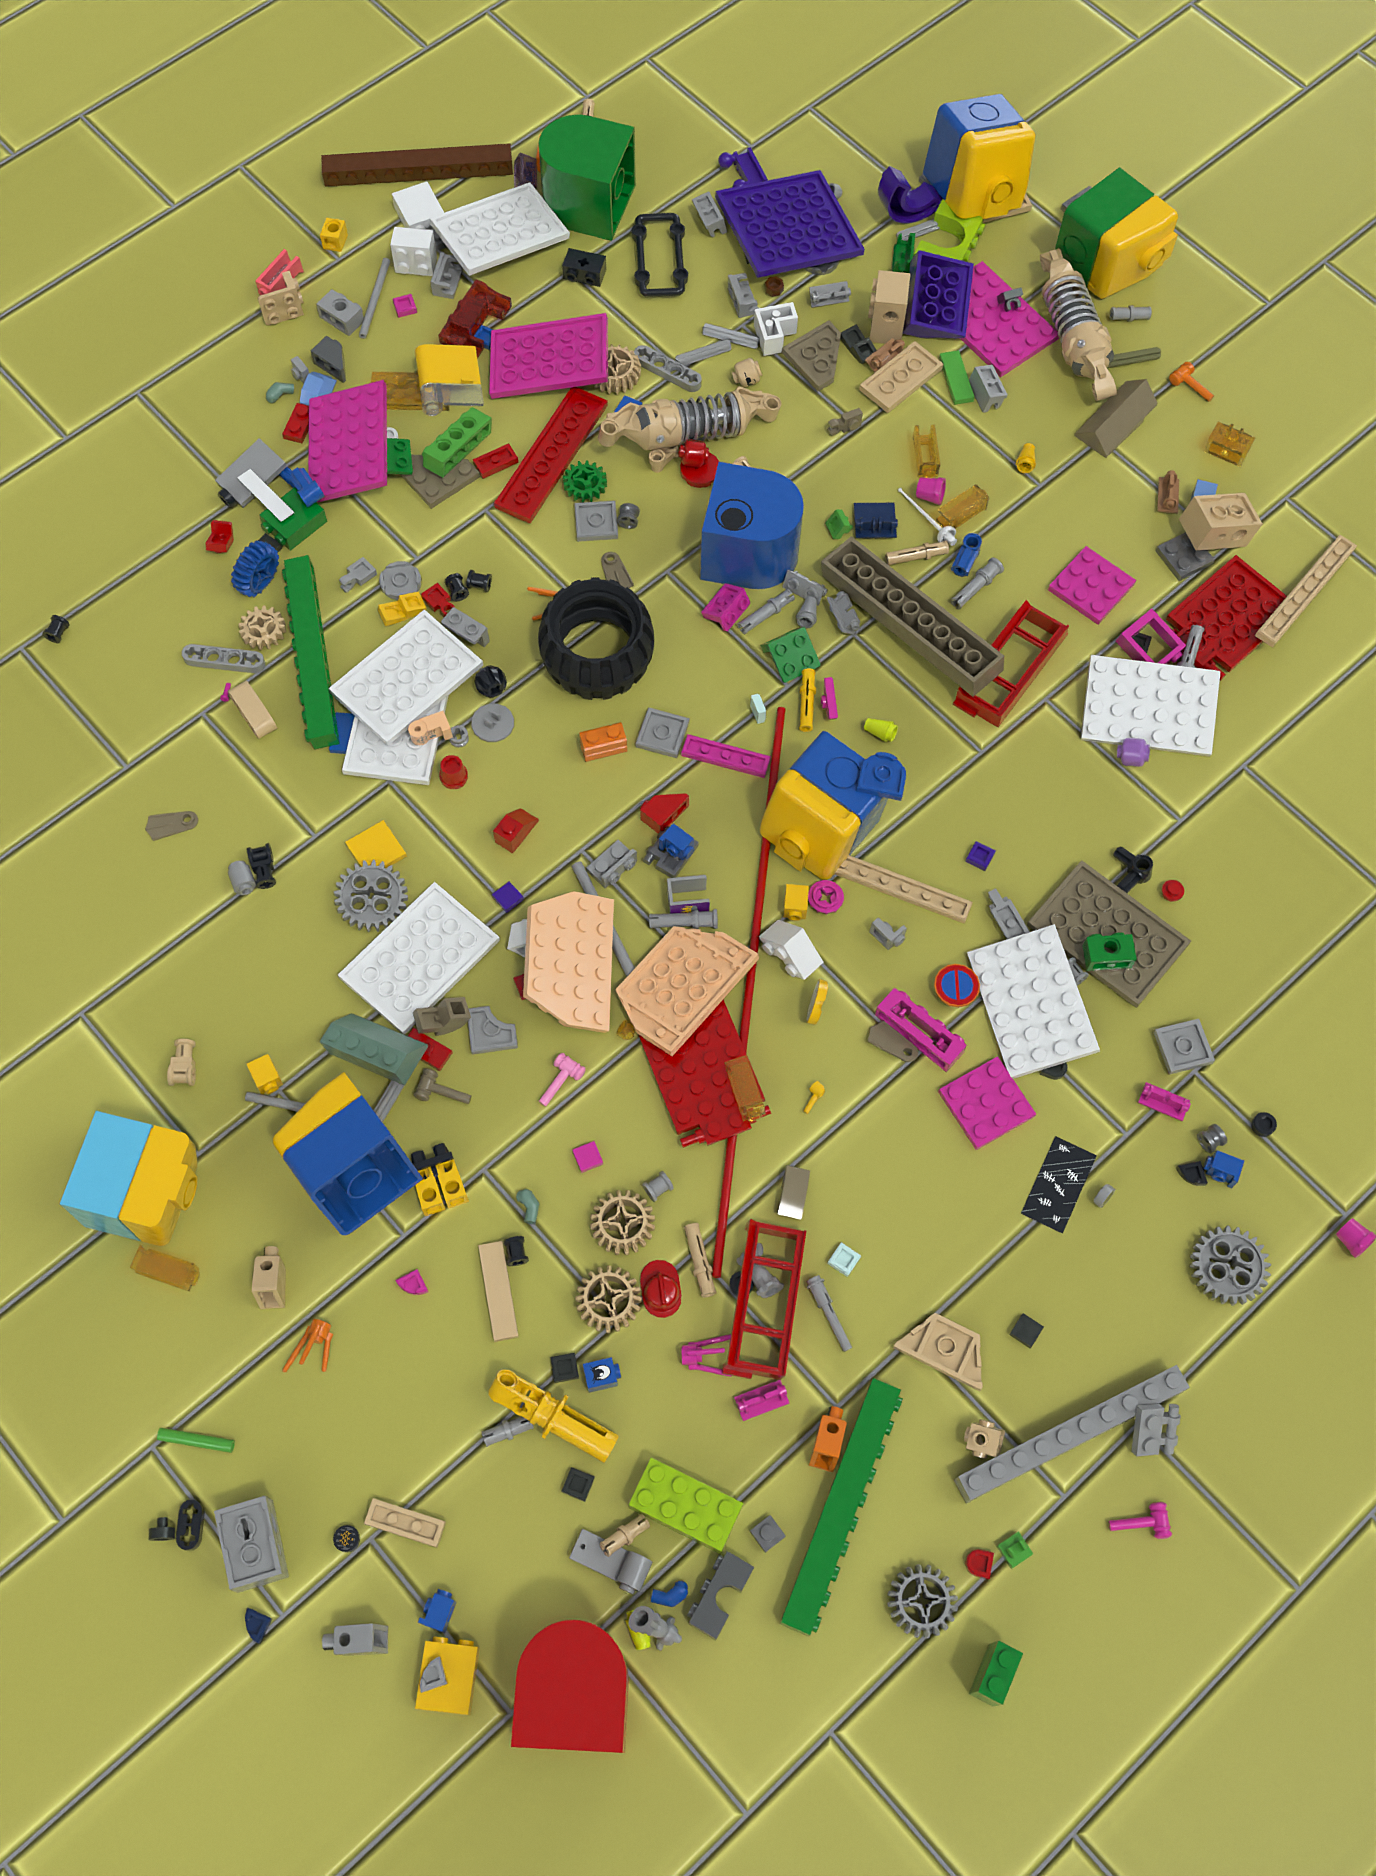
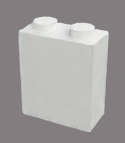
[392,181,444,230]

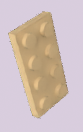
[859,341,943,413]

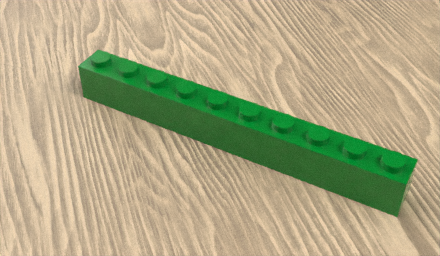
[282,555,340,749]
[780,1378,903,1637]

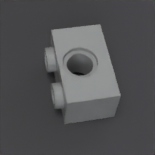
[316,289,364,336]

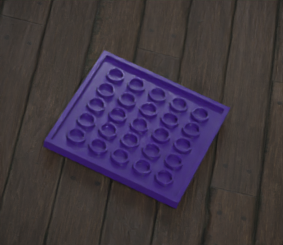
[715,170,865,278]

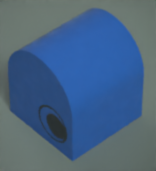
[700,462,804,589]

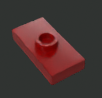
[408,1028,453,1071]

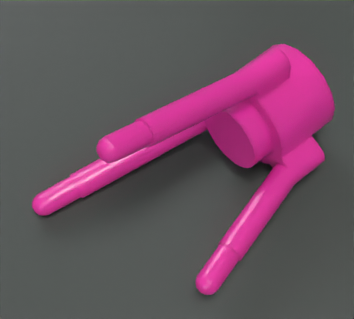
[682,1334,731,1377]

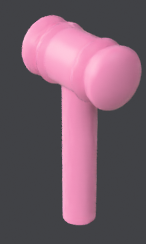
[539,1053,586,1107]

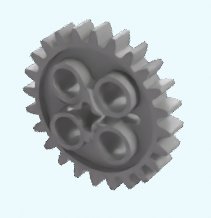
[334,860,408,932]
[1190,1226,1271,1306]

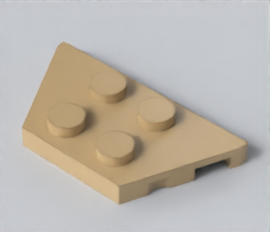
[893,1313,983,1392]

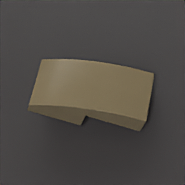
[777,1165,810,1219]

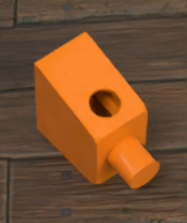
[809,1406,847,1472]

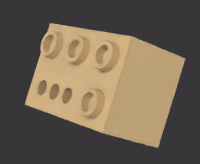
[868,270,910,344]
[1179,493,1263,550]

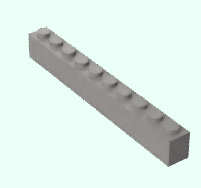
[954,1365,1190,1504]

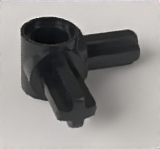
[1113,846,1153,893]

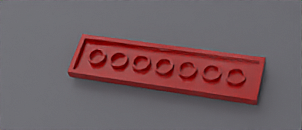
[494,387,608,524]

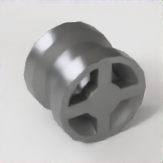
[617,503,640,529]
[1197,1124,1227,1153]

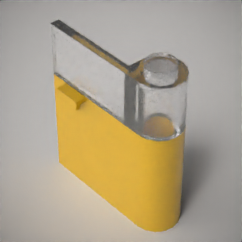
[415,344,484,416]

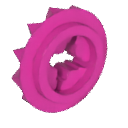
[808,880,844,915]

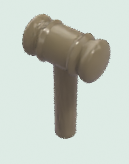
[413,1069,472,1104]

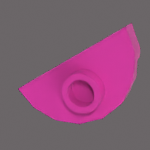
[821,677,838,720]

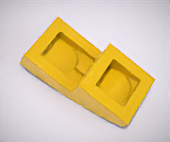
[378,591,427,626]

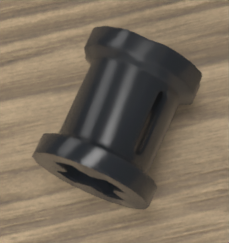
[466,570,492,592]
[444,573,469,602]
[42,615,70,643]
[504,1236,529,1266]

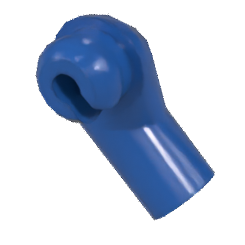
[651,1581,688,1607]

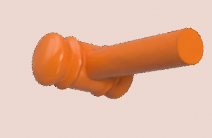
[1169,362,1214,402]

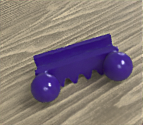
[718,147,768,188]

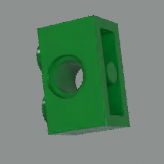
[1082,932,1137,971]

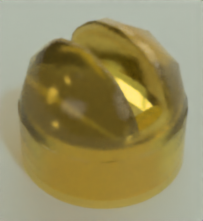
[616,1019,636,1040]

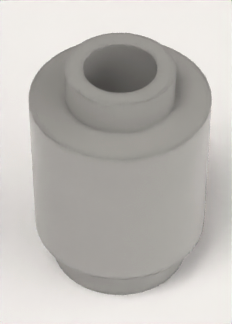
[228,861,256,895]

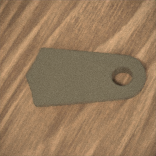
[601,552,634,588]
[145,811,198,841]
[867,1021,918,1062]

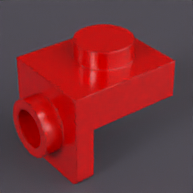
[206,520,234,553]

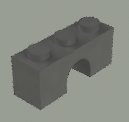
[687,1551,754,1640]

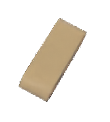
[227,680,277,739]

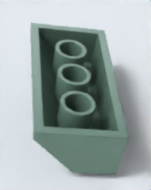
[320,1013,428,1086]

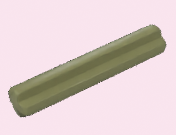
[1107,347,1161,368]

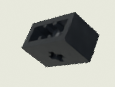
[562,248,607,287]

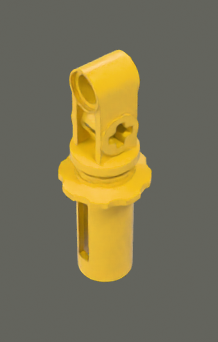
[488,1369,619,1463]

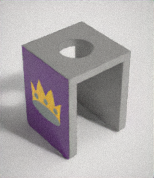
[667,875,710,914]

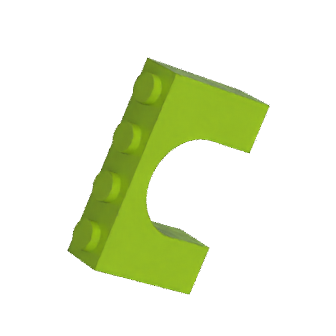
[913,199,986,262]

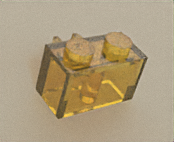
[1204,421,1255,467]

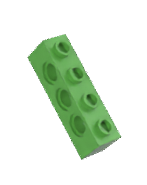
[422,407,492,478]

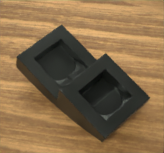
[840,324,877,364]

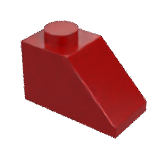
[640,793,689,834]
[493,808,539,853]

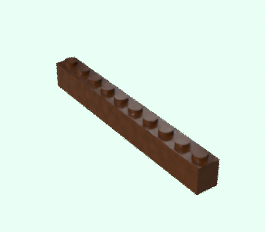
[321,143,513,187]

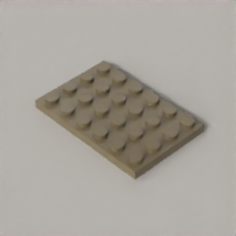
[1027,860,1191,1008]

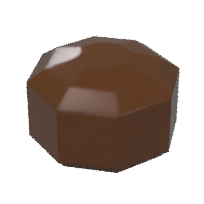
[765,276,784,297]

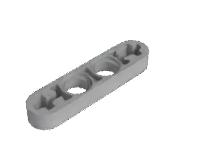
[634,345,701,392]
[182,644,266,673]

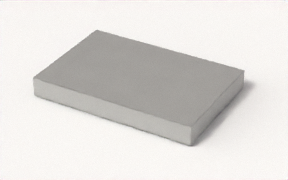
[215,438,287,508]

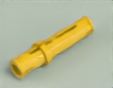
[799,668,817,732]

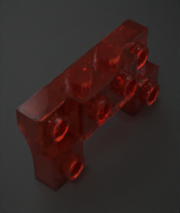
[438,279,512,359]

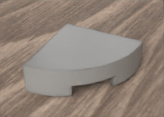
[420,1657,448,1693]

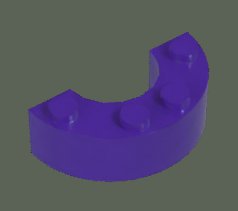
[878,166,943,223]

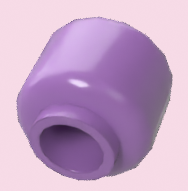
[1117,738,1150,767]

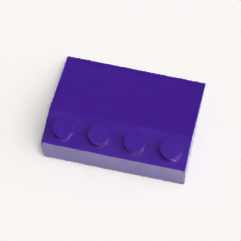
[902,250,974,338]

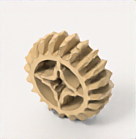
[594,344,641,395]
[590,1190,655,1255]
[575,1266,642,1333]

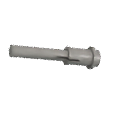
[806,1275,852,1352]

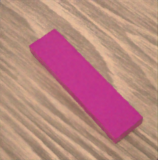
[681,734,771,778]

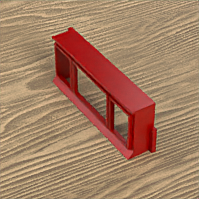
[953,599,1069,728]
[722,1219,807,1380]

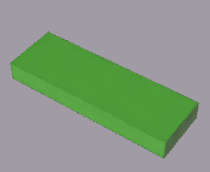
[939,350,974,405]

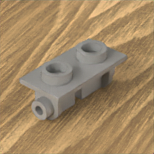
[809,281,851,307]
[783,570,828,606]
[827,591,860,635]

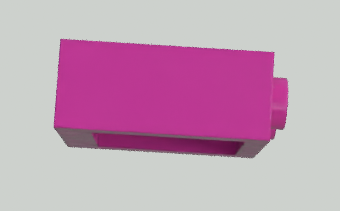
[1116,609,1186,664]

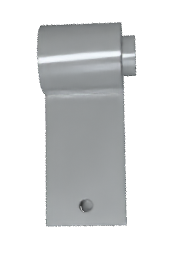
[569,1529,653,1595]

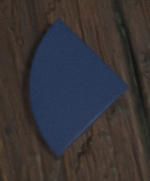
[245,1608,272,1644]

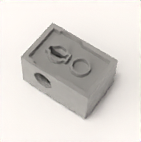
[214,1496,289,1593]

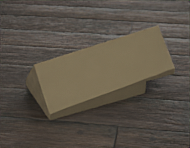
[1074,379,1158,458]

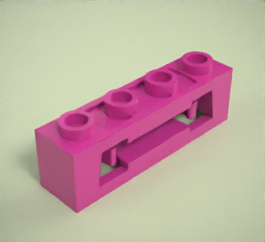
[875,988,967,1073]

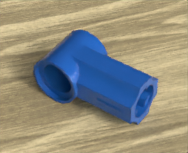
[289,467,325,507]
[951,533,982,577]

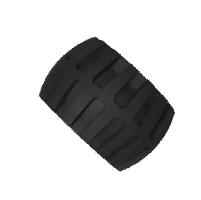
[538,577,654,700]

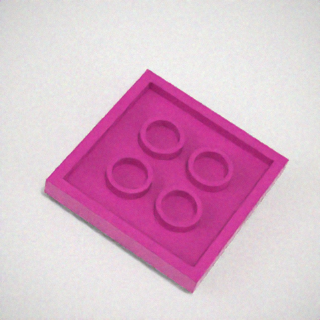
[1048,546,1136,625]
[938,1057,1036,1150]

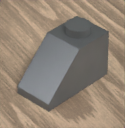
[310,336,346,383]

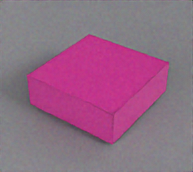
[392,294,417,318]
[573,1141,603,1173]

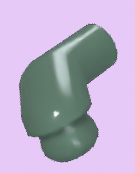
[266,382,294,403]
[516,1189,540,1224]

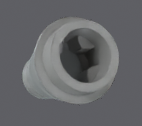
[796,597,817,628]

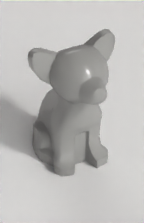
[737,1243,784,1298]
[629,1606,682,1651]

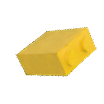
[415,1637,480,1715]

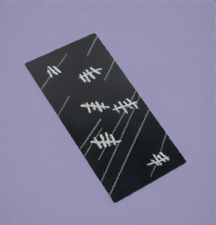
[1021,1136,1096,1233]

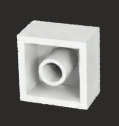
[390,227,437,276]

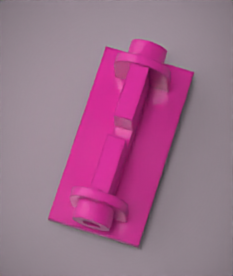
[1138,1082,1191,1121]
[734,1380,790,1421]

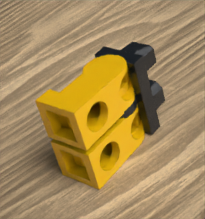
[411,1143,469,1217]

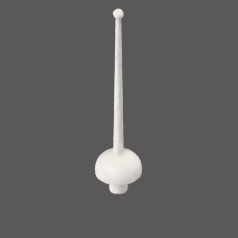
[898,488,957,546]

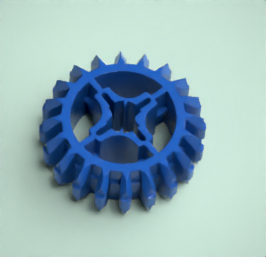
[231,540,279,597]

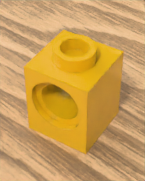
[320,218,348,252]
[783,884,809,921]
[246,1054,283,1095]

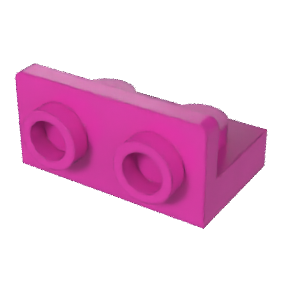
[701,583,750,631]

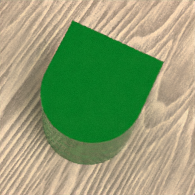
[538,115,636,241]

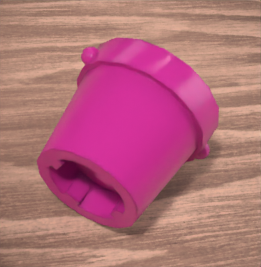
[916,477,946,505]
[1336,1218,1376,1258]

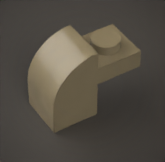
[413,997,471,1036]

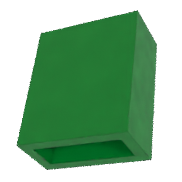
[259,487,328,551]
[969,1641,1023,1706]

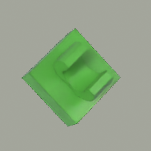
[825,509,853,539]
[996,1531,1033,1569]

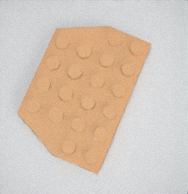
[523,891,614,1033]
[615,926,759,1056]

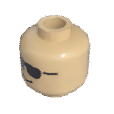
[732,358,762,388]

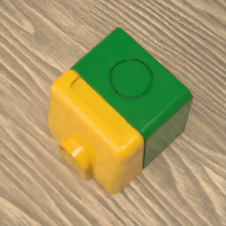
[1055,167,1178,299]

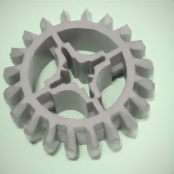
[887,1564,958,1639]

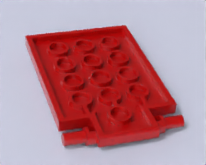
[1166,555,1287,681]
[638,999,771,1148]

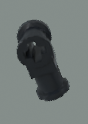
[247,843,276,889]

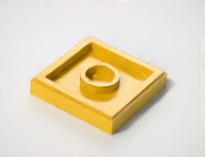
[345,820,407,869]

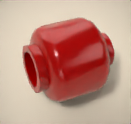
[678,439,709,468]

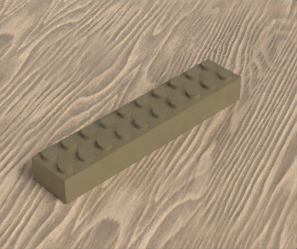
[821,536,1004,697]

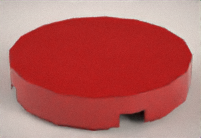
[680,452,719,488]

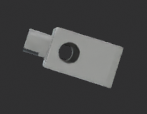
[322,1623,388,1656]

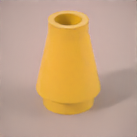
[1016,443,1036,473]

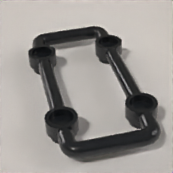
[631,213,688,297]

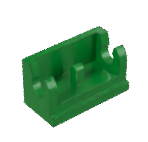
[892,233,916,273]

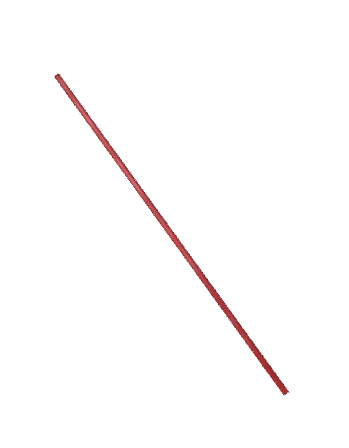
[712,707,786,1278]

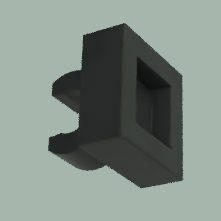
[997,287,1023,312]

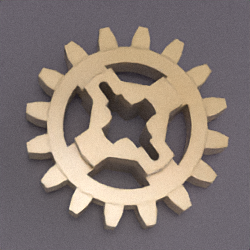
[239,605,286,650]

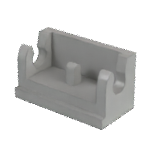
[692,191,727,237]
[431,252,463,299]
[727,273,759,318]
[969,365,1008,412]

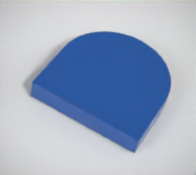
[856,752,906,801]

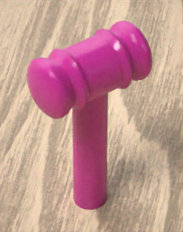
[1108,1502,1172,1539]

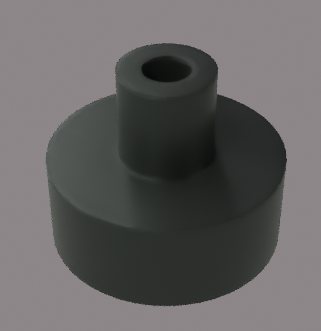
[148,1517,175,1541]

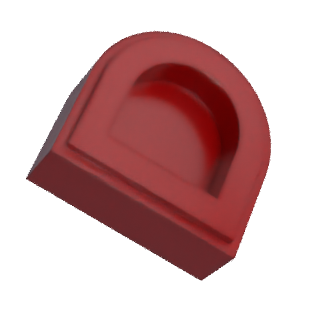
[965,1549,994,1580]

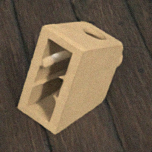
[252,1246,286,1309]

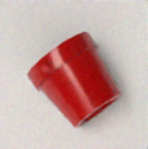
[439,755,468,789]

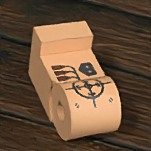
[408,710,453,746]

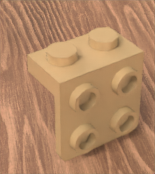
[258,271,304,325]

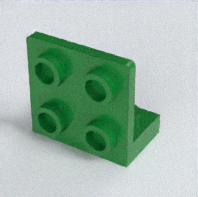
[387,438,413,475]
[760,627,821,683]

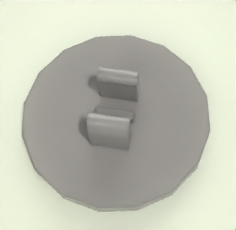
[471,704,514,742]

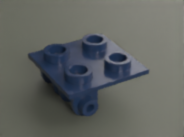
[854,502,898,538]

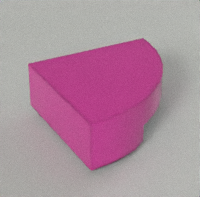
[395,1269,429,1295]

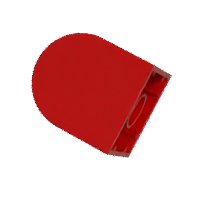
[511,1620,629,1753]

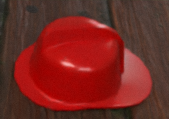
[640,1260,682,1318]

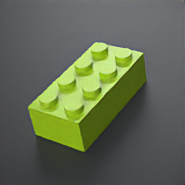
[629,1457,743,1554]

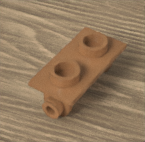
[865,338,905,373]
[1157,470,1179,514]

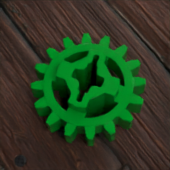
[563,460,607,503]

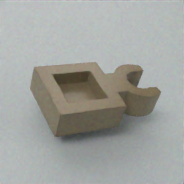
[827,408,863,436]

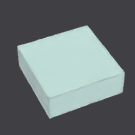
[750,694,766,724]
[827,1242,861,1277]

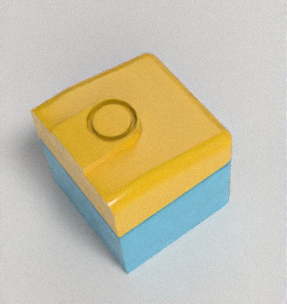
[60,1111,198,1246]

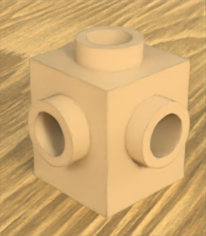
[964,1419,1005,1458]

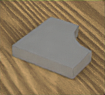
[468,1006,518,1055]

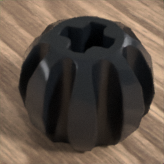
[475,665,507,698]

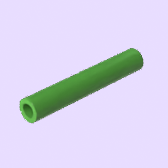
[157,1428,235,1453]

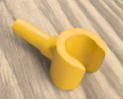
[803,1081,825,1114]

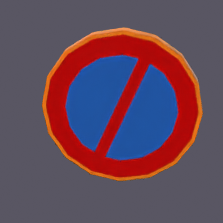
[934,964,980,1008]

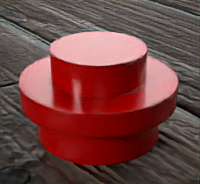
[1161,880,1185,902]

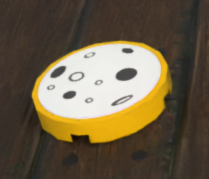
[806,979,828,1025]

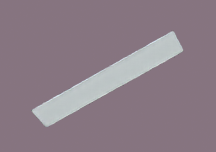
[237,469,294,521]

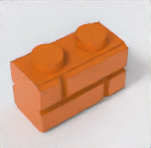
[579,722,627,762]

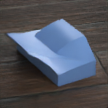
[300,372,337,406]

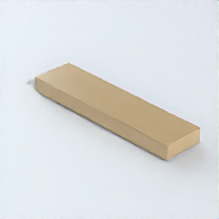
[478,1241,519,1342]

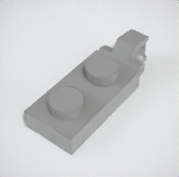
[988,888,1030,939]

